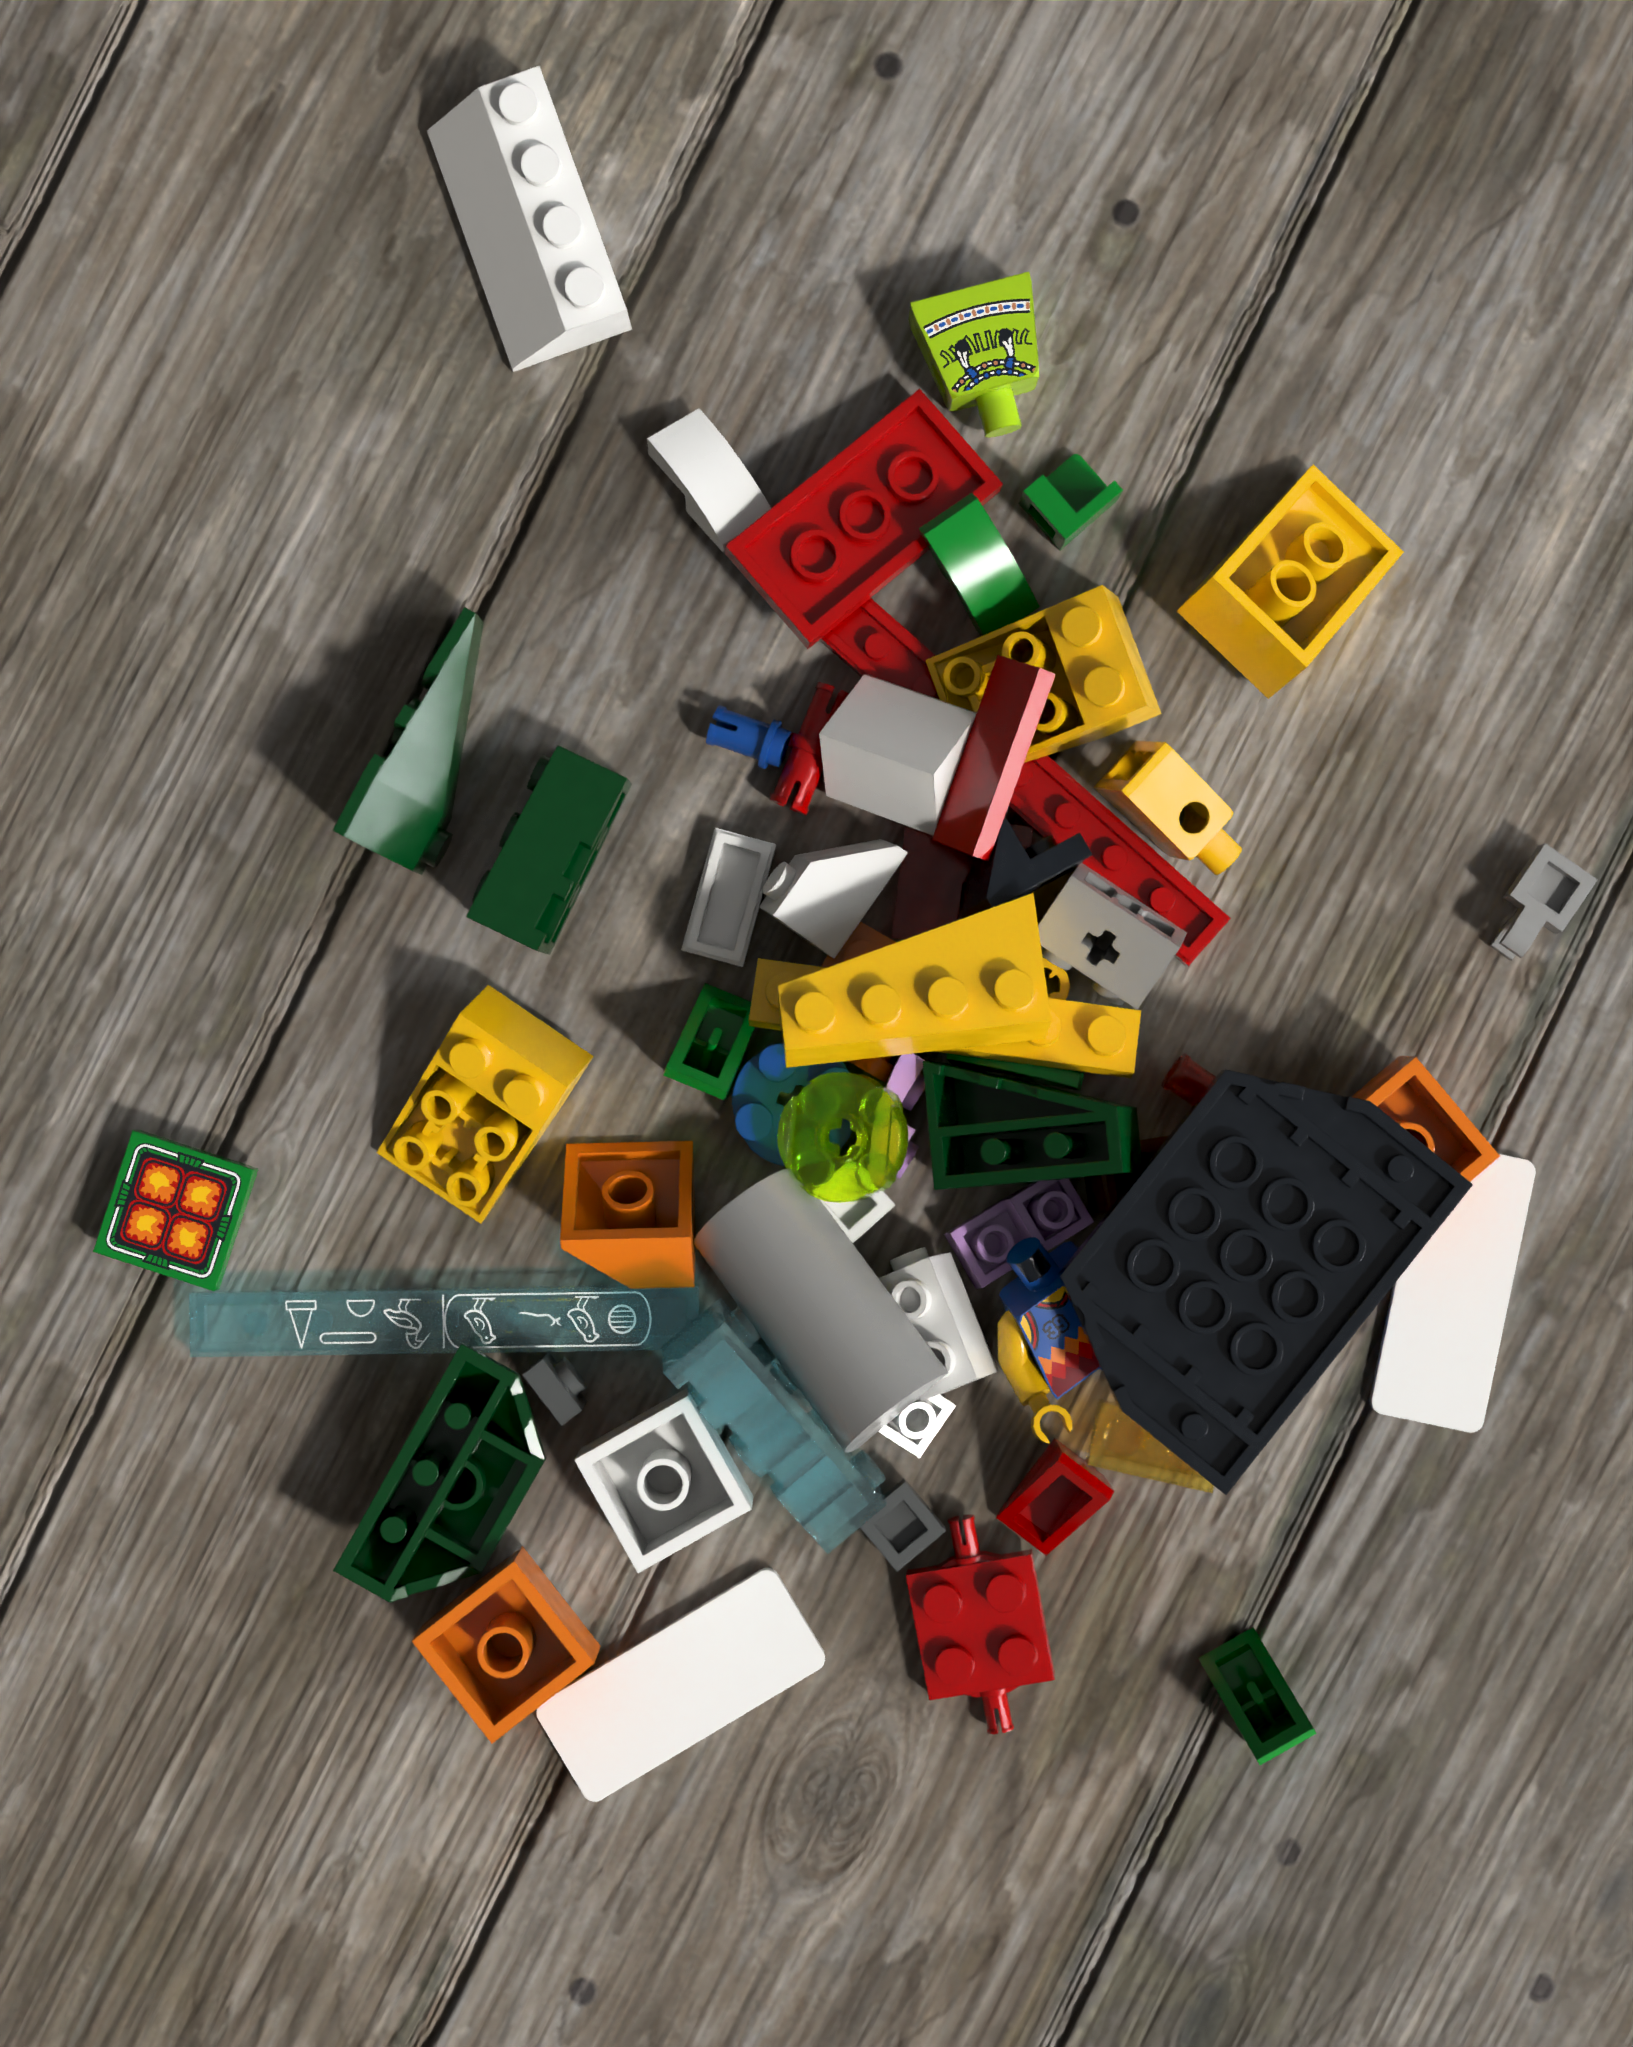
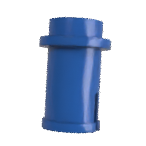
[706,705,792,769]

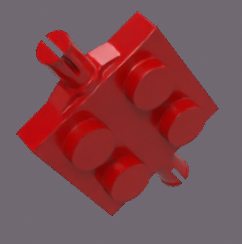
[906,1514,1055,1734]

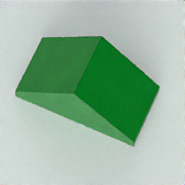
[663,983,755,1100]
[1198,1627,1317,1765]

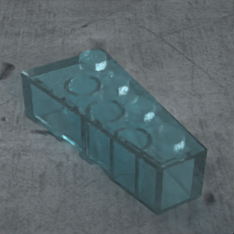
[662,1298,887,1554]

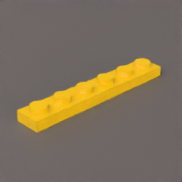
[749,958,1141,1078]

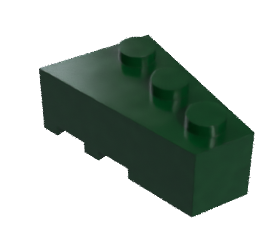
[466,745,632,955]
[923,1061,1142,1190]

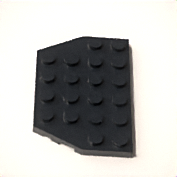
[1058,1069,1473,1495]

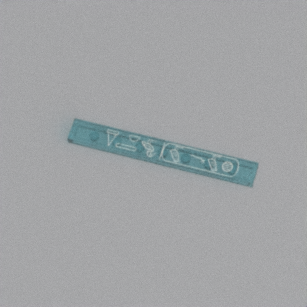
[189,1284,700,1357]

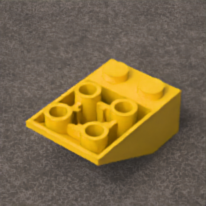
[926,585,1162,763]
[377,985,594,1224]

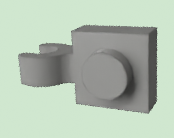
[1490,843,1598,960]

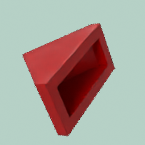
[996,1438,1114,1556]

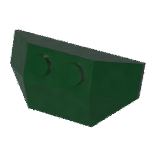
[333,1342,546,1603]

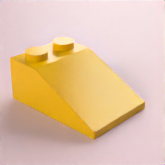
[1177,464,1404,699]

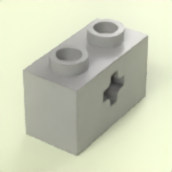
[1038,863,1187,1009]

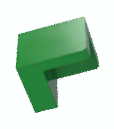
[1018,454,1123,551]

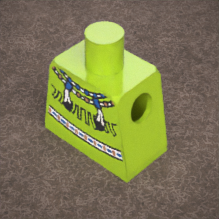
[908,271,1039,438]

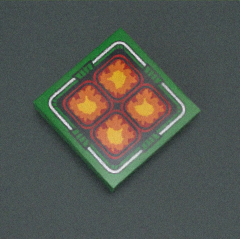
[93,1129,258,1291]

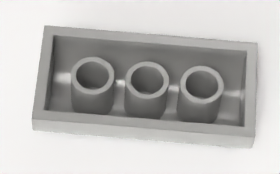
[694,1167,949,1453]

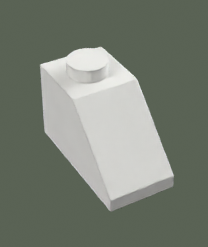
[759,839,908,958]

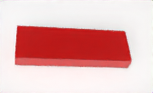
[932,655,1055,861]

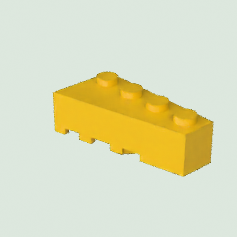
[778,893,1051,1068]

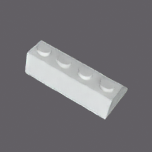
[427,66,632,372]

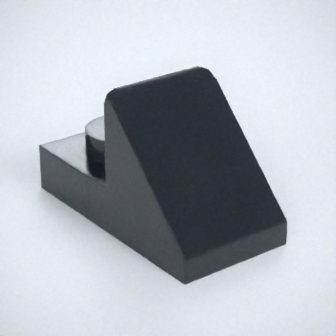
[961,817,1093,918]

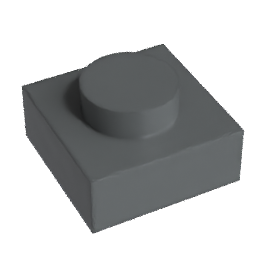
[523,1352,588,1426]
[856,1478,946,1572]

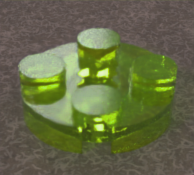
[777,1072,908,1203]

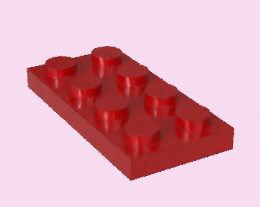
[725,388,1003,649]

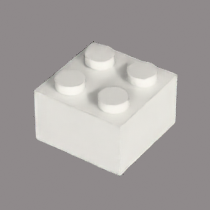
[574,1386,753,1573]

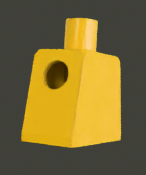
[1093,741,1242,875]

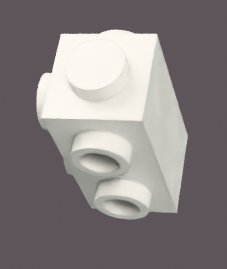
[879,1247,998,1402]

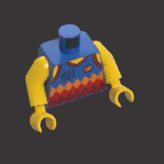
[997,1237,1100,1443]

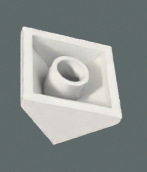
[819,674,977,835]

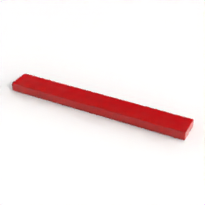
[820,598,1231,966]

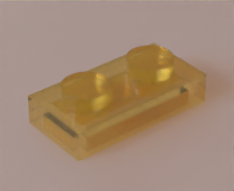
[1085,1399,1214,1493]

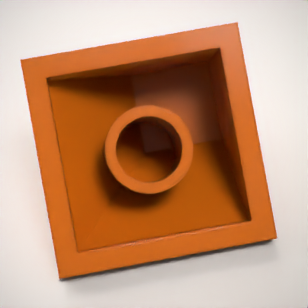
[560,1141,696,1289]

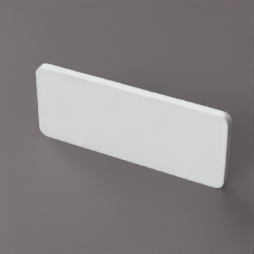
[1369,1154,1536,1433]
[536,1567,825,1802]

